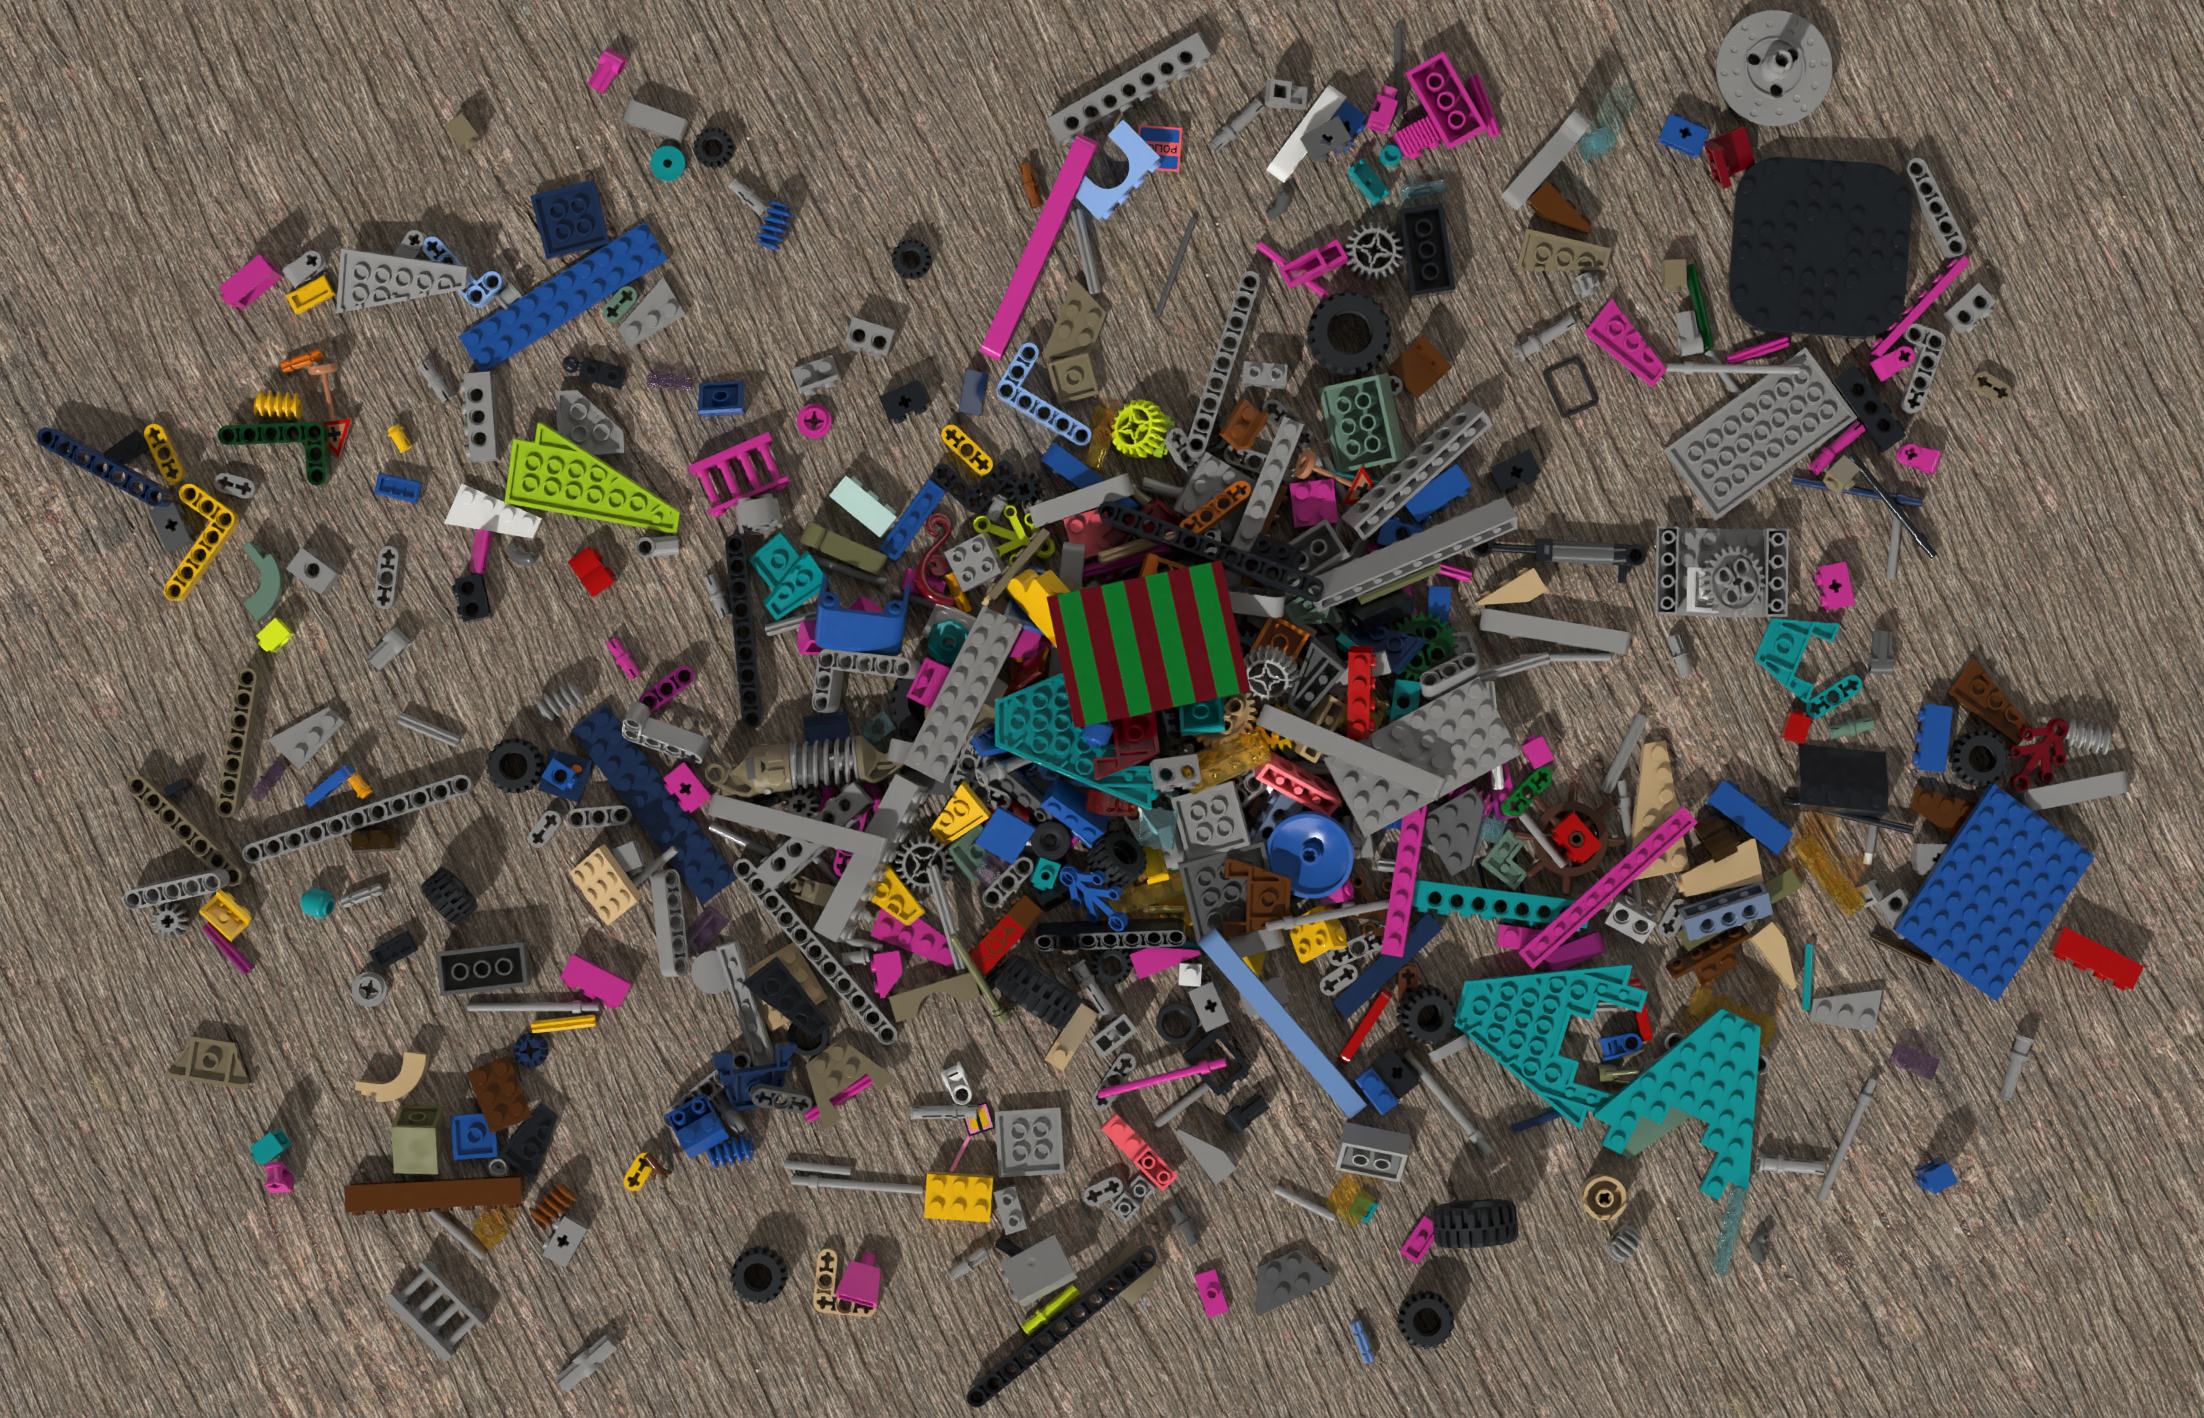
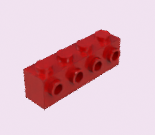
[1347,646,1376,739]
[2048,926,2144,991]

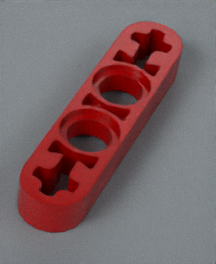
[1337,988,1393,1065]

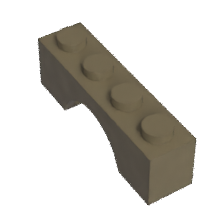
[889,968,981,1022]

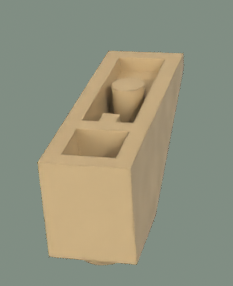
[1749,921,1796,990]
[1044,1003,1098,1071]

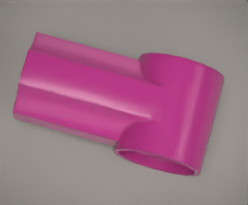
[587,47,627,95]
[900,568,947,595]

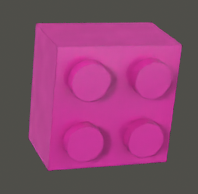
[1288,479,1338,529]

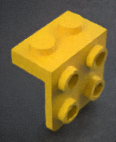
[1288,906,1349,963]

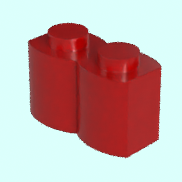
[567,547,616,598]

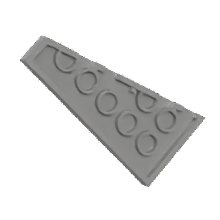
[336,248,470,314]

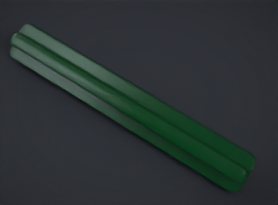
[1686,264,1714,350]

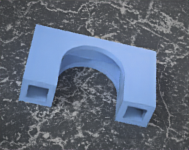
[1075,120,1162,221]

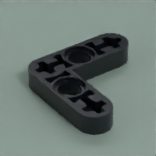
[933,461,1014,514]

